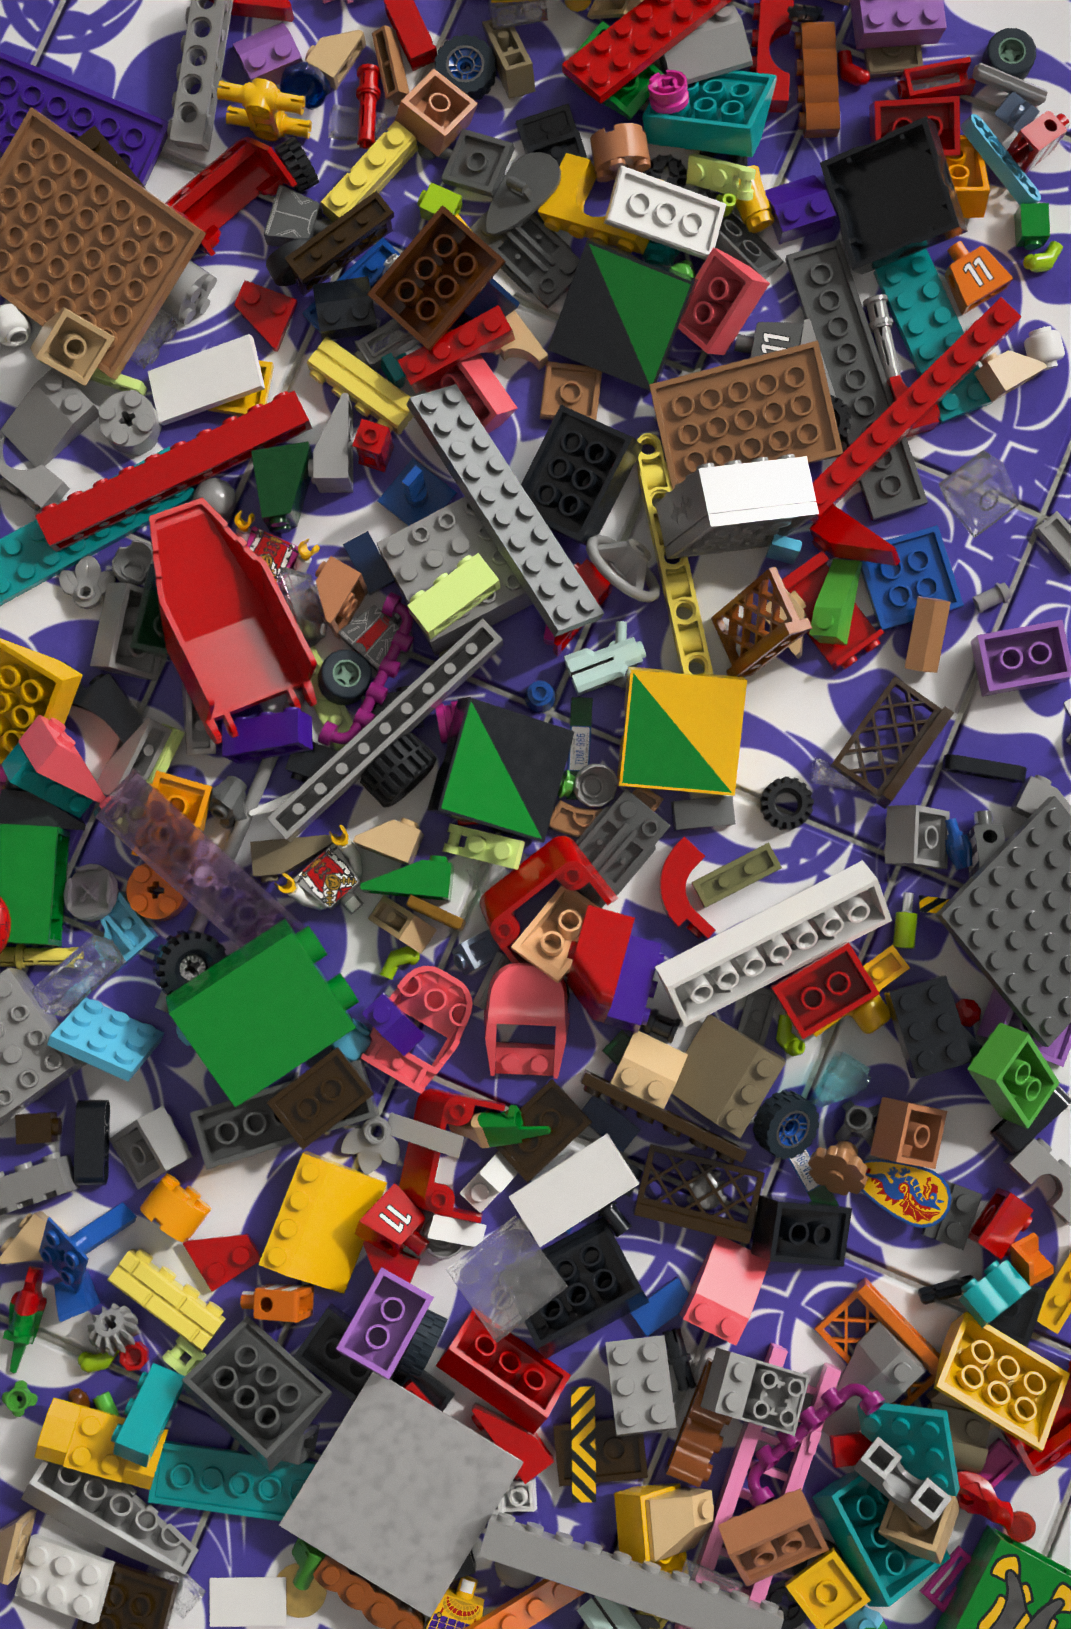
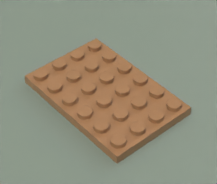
[649,340,843,489]

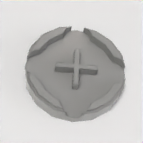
[63,864,119,922]

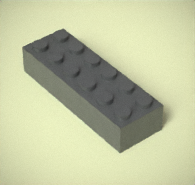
[190,1059,379,1170]

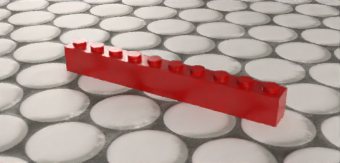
[810,297,1022,525]
[35,391,312,552]

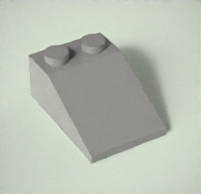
[0,368,99,467]
[308,393,353,493]

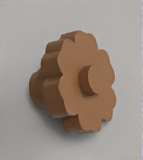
[808,1141,868,1195]

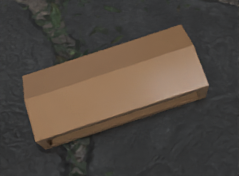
[372,25,409,106]
[905,596,951,673]

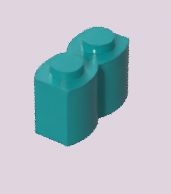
[959,1260,1031,1328]

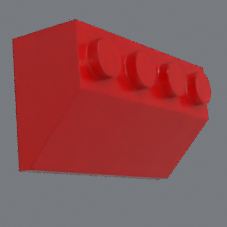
[436,1308,571,1434]

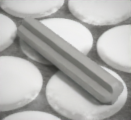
[972,63,1048,106]

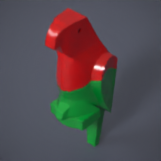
[3,1266,47,1373]

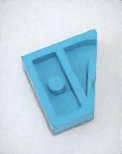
[100,891,158,972]

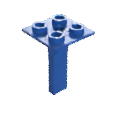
[377,458,457,526]
[39,1202,137,1293]

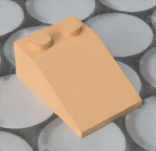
[511,885,599,983]

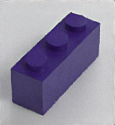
[222,707,313,764]
[604,935,665,1033]

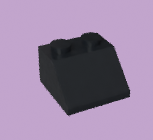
[313,276,377,341]

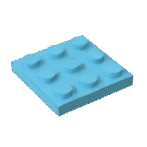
[47,997,164,1082]

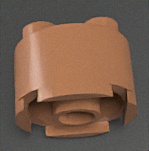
[590,123,651,182]

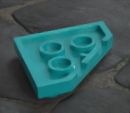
[857,1400,960,1496]

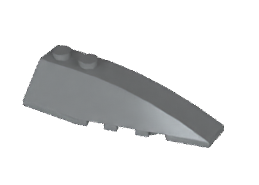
[21,1460,198,1577]

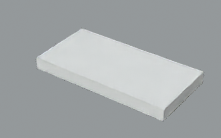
[604,165,726,260]
[148,334,265,426]
[509,1133,639,1247]

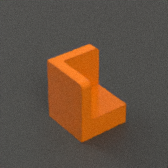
[1011,1233,1054,1287]

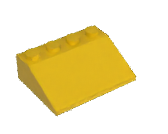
[0,638,83,765]
[258,1151,388,1294]
[934,1311,1070,1452]

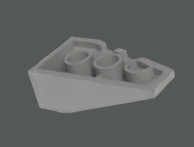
[822,1320,925,1436]

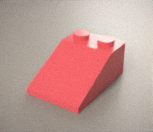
[18,715,108,806]
[679,1236,770,1346]

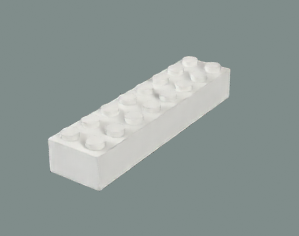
[655,860,892,1027]

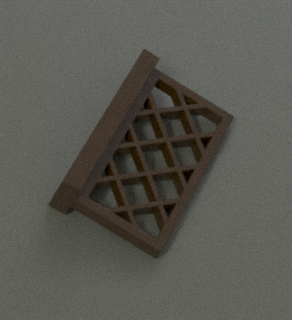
[285,190,395,296]
[830,676,954,809]
[633,1144,765,1244]

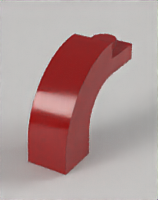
[659,836,716,940]

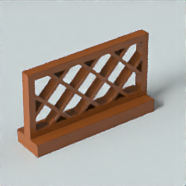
[711,567,812,678]

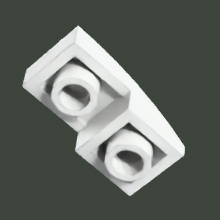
[493,1478,537,1514]

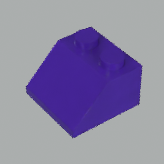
[765,175,836,244]

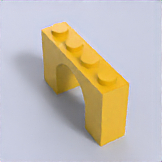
[538,153,664,255]

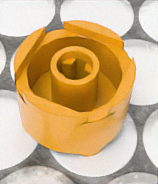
[140,1173,212,1242]

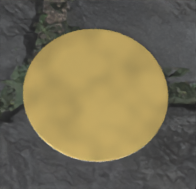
[277,1563,327,1618]

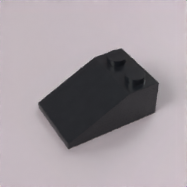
[751,1195,852,1267]

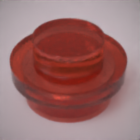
[1006,1511,1036,1542]

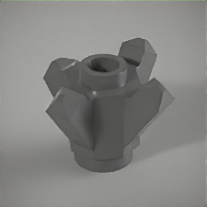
[208,776,247,829]
[834,1100,880,1148]

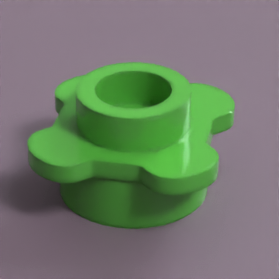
[558,770,575,798]
[2,1380,38,1417]

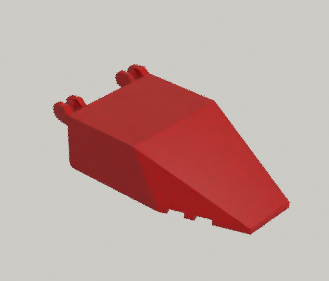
[148,497,317,745]

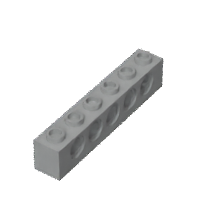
[167,0,233,152]

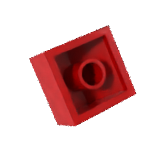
[968,1188,1034,1260]

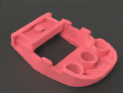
[484,963,570,1079]
[360,966,473,1094]

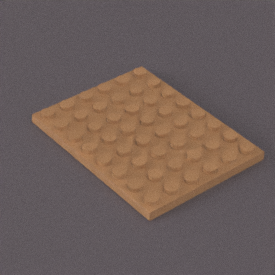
[0,107,206,380]

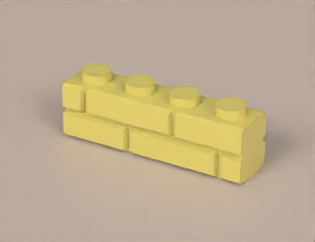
[320,120,418,222]
[307,337,414,435]
[108,1248,226,1351]

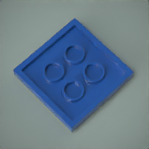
[857,525,964,631]

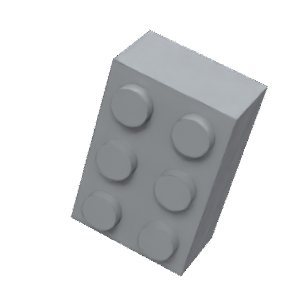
[605,1335,677,1437]

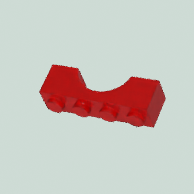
[749,0,794,113]
[398,305,515,394]

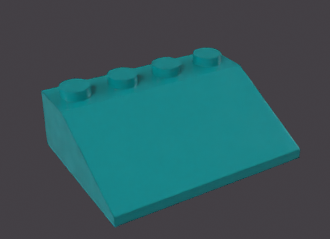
[643,70,777,157]
[812,1470,950,1607]

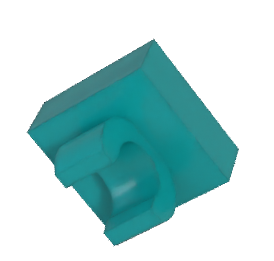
[381,352,407,389]

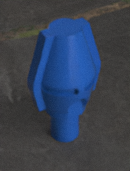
[945,818,973,870]

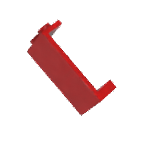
[782,550,884,671]

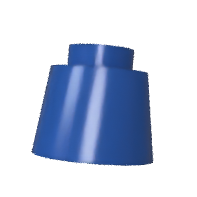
[524,681,556,712]

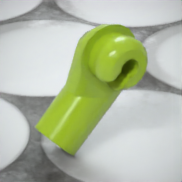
[1023,241,1063,272]
[380,946,420,980]
[776,1015,805,1056]
[77,1350,120,1373]

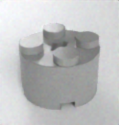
[160,260,217,325]
[99,390,162,456]

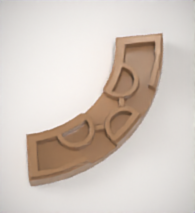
[549,787,664,838]

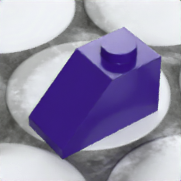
[361,993,425,1056]

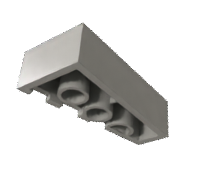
[0,1152,80,1215]

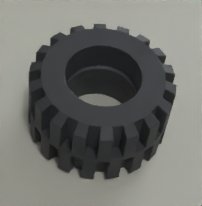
[360,733,437,808]

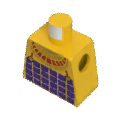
[424,1576,484,1629]

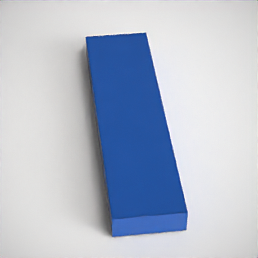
[302,237,400,333]

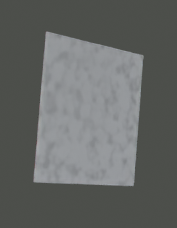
[279,1372,524,1618]

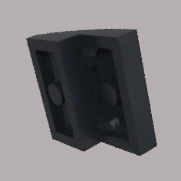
[515,103,587,166]

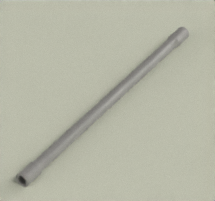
[155,690,305,1013]

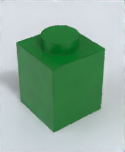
[1014,203,1050,250]

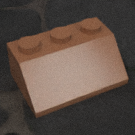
[315,556,368,640]
[718,1488,829,1587]

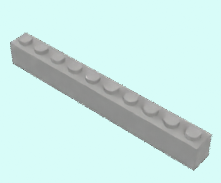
[267,618,503,842]
[479,1512,784,1629]

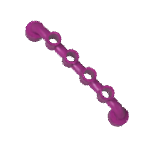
[318,592,414,747]
[748,1383,886,1508]

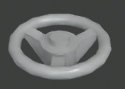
[586,535,660,603]

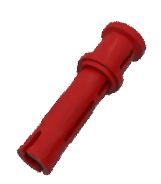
[356,64,381,149]

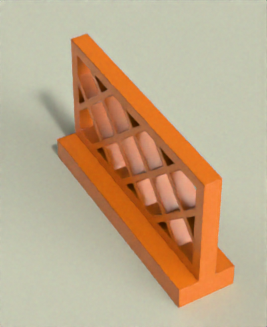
[815,1277,940,1406]

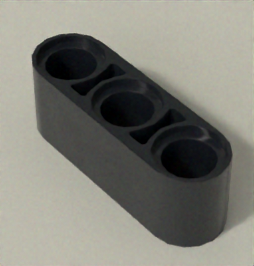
[990,1085,1071,1156]
[74,1100,110,1185]

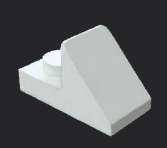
[460,1151,518,1213]

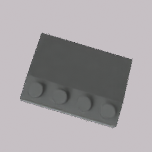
[182,1316,332,1471]

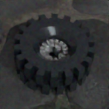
[153,929,229,996]

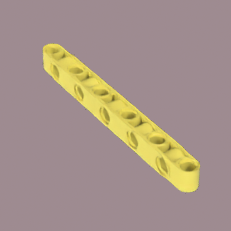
[636,433,713,675]

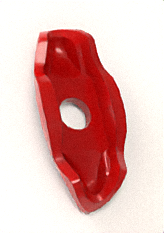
[956,1471,1014,1531]

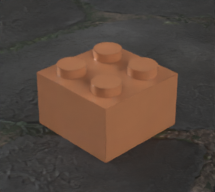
[395,69,478,156]
[870,1097,947,1169]

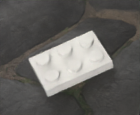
[15,1534,115,1624]

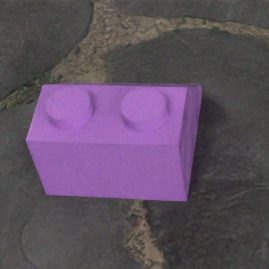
[232,22,306,85]

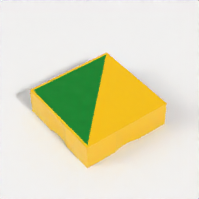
[617,667,747,796]

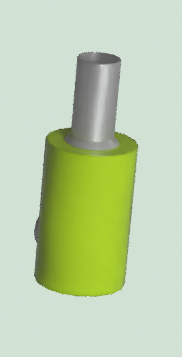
[893,892,918,949]

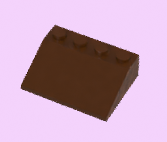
[367,205,506,351]

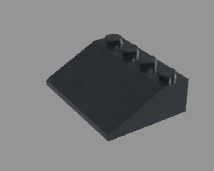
[521,405,643,546]
[501,1217,649,1359]

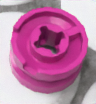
[648,70,689,114]
[436,701,457,744]

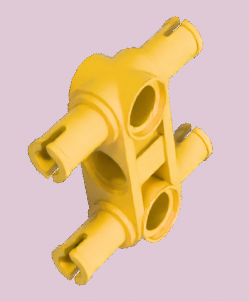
[217,78,312,141]

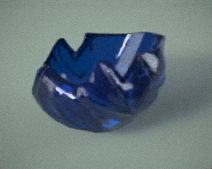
[279,62,331,110]

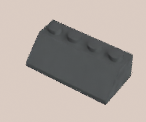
[690,187,784,279]

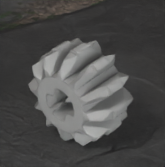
[87,1303,140,1357]

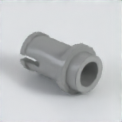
[972,582,1012,613]

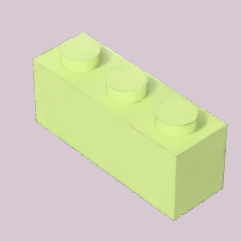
[407,553,501,640]

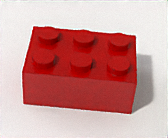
[770,942,880,1039]

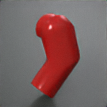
[837,50,870,86]

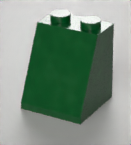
[251,441,313,534]

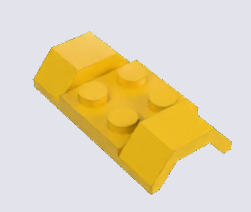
[34,1397,169,1490]

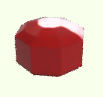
[955,998,981,1027]
[119,1341,149,1371]

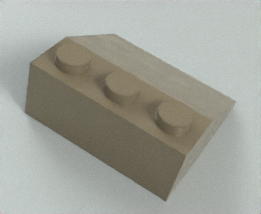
[672,1014,786,1138]

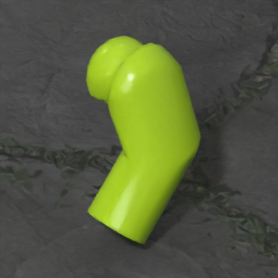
[715,193,736,217]

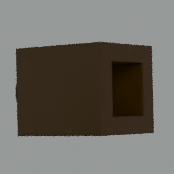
[15,1112,62,1145]

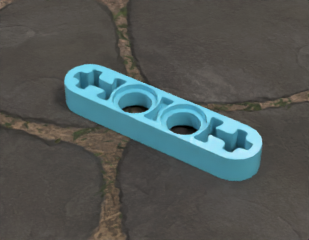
[961,114,1041,205]

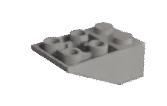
[700,1347,810,1436]

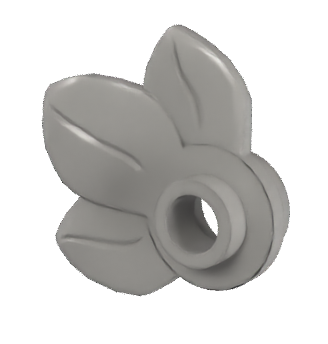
[59,556,116,609]
[341,1117,400,1175]

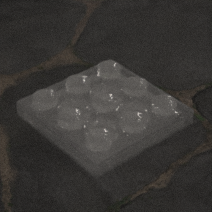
[446,1215,568,1342]

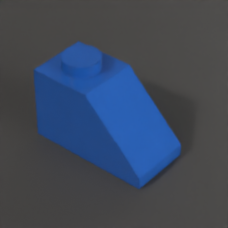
[54,1270,101,1322]

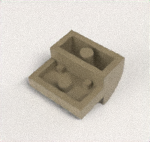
[930,1402,991,1474]

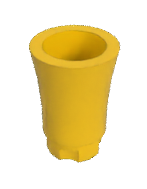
[735,165,775,233]

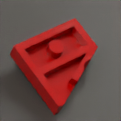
[234,280,298,352]
[182,1234,262,1292]

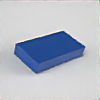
[630,1277,689,1336]

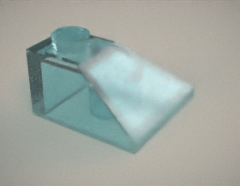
[809,1051,871,1107]

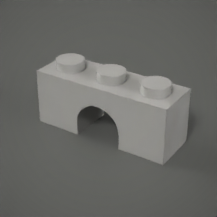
[1003,1138,1071,1226]
[853,1437,952,1530]

